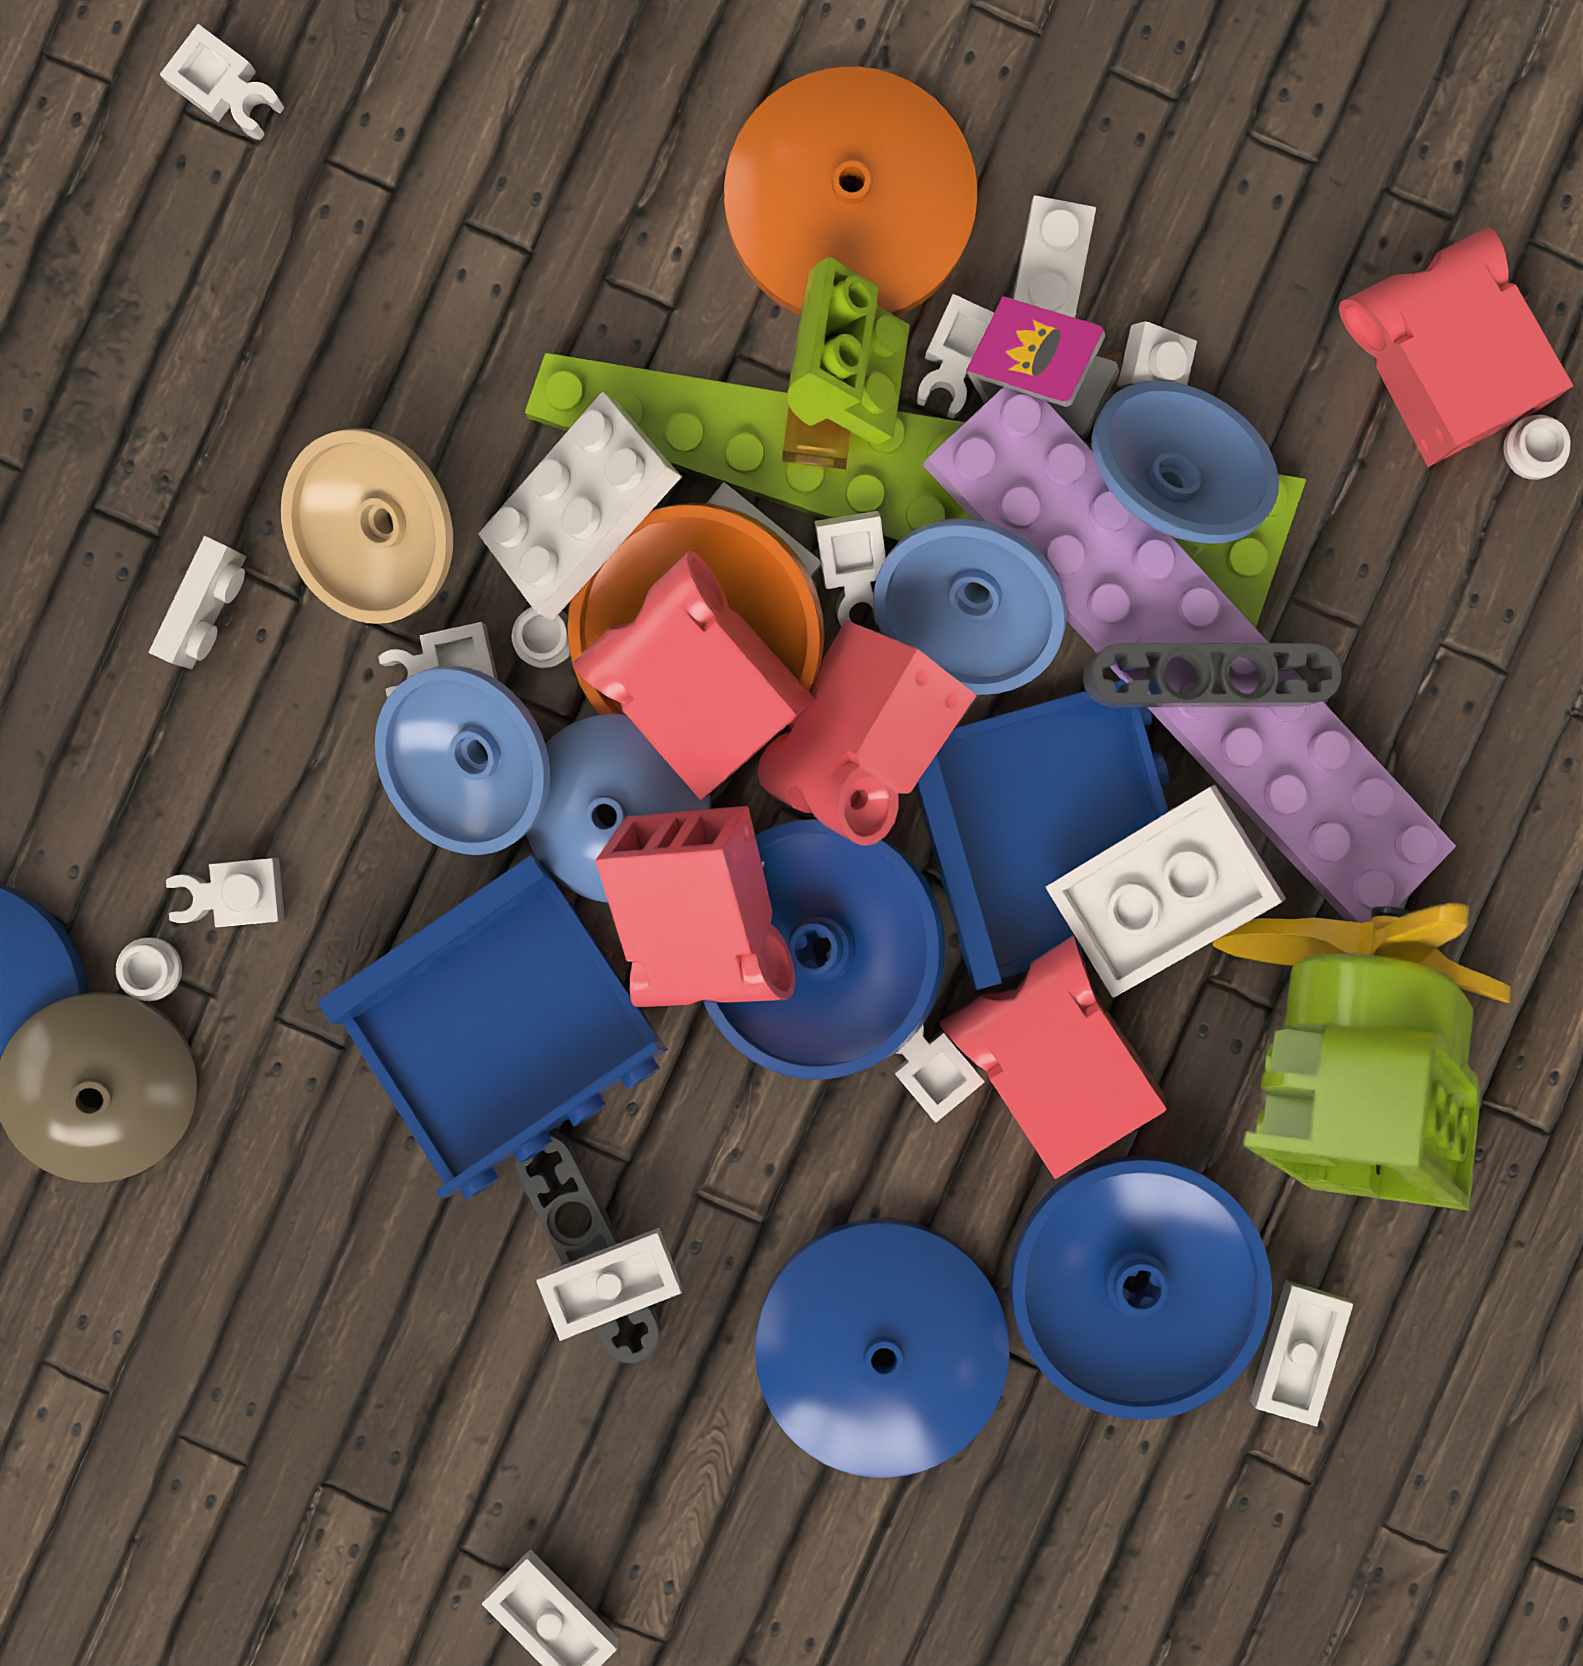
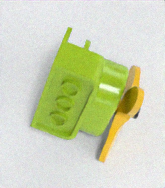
[1212,904,1511,1211]

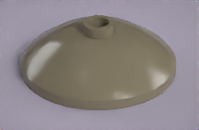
[0,992,198,1183]

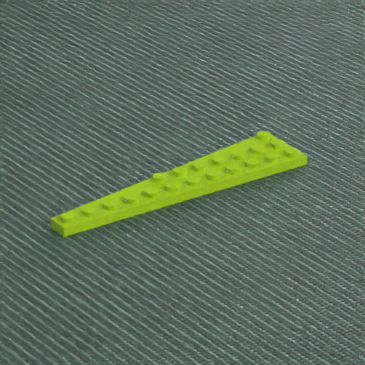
[525,353,1307,628]

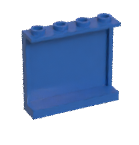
[914,679,1169,990]
[317,855,668,1200]

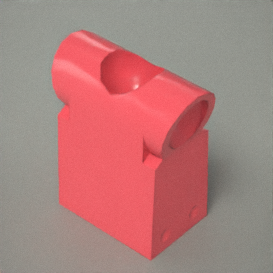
[1339,227,1573,467]
[573,550,816,801]
[757,620,977,846]
[595,806,796,1008]
[939,935,1167,1179]

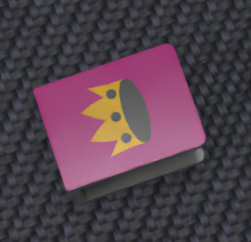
[966,296,1119,439]

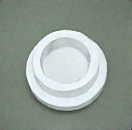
[1503,415,1571,480]
[512,607,570,669]
[116,937,182,1001]

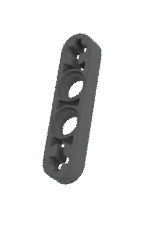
[1083,643,1342,707]
[515,1131,661,1364]

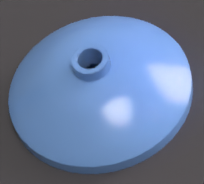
[1092,381,1279,543]
[874,519,1067,695]
[375,666,550,855]
[526,713,711,903]

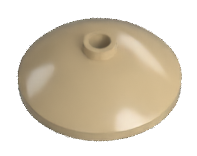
[281,428,453,624]

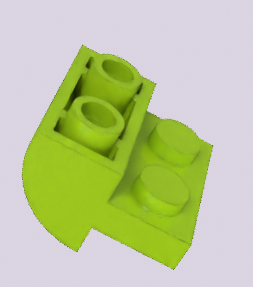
[787,256,910,445]

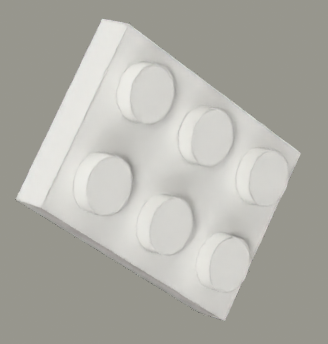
[478,391,681,621]
[1046,785,1286,998]

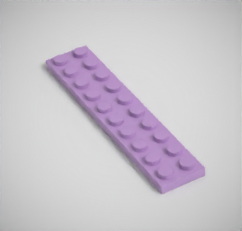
[922,387,1456,923]

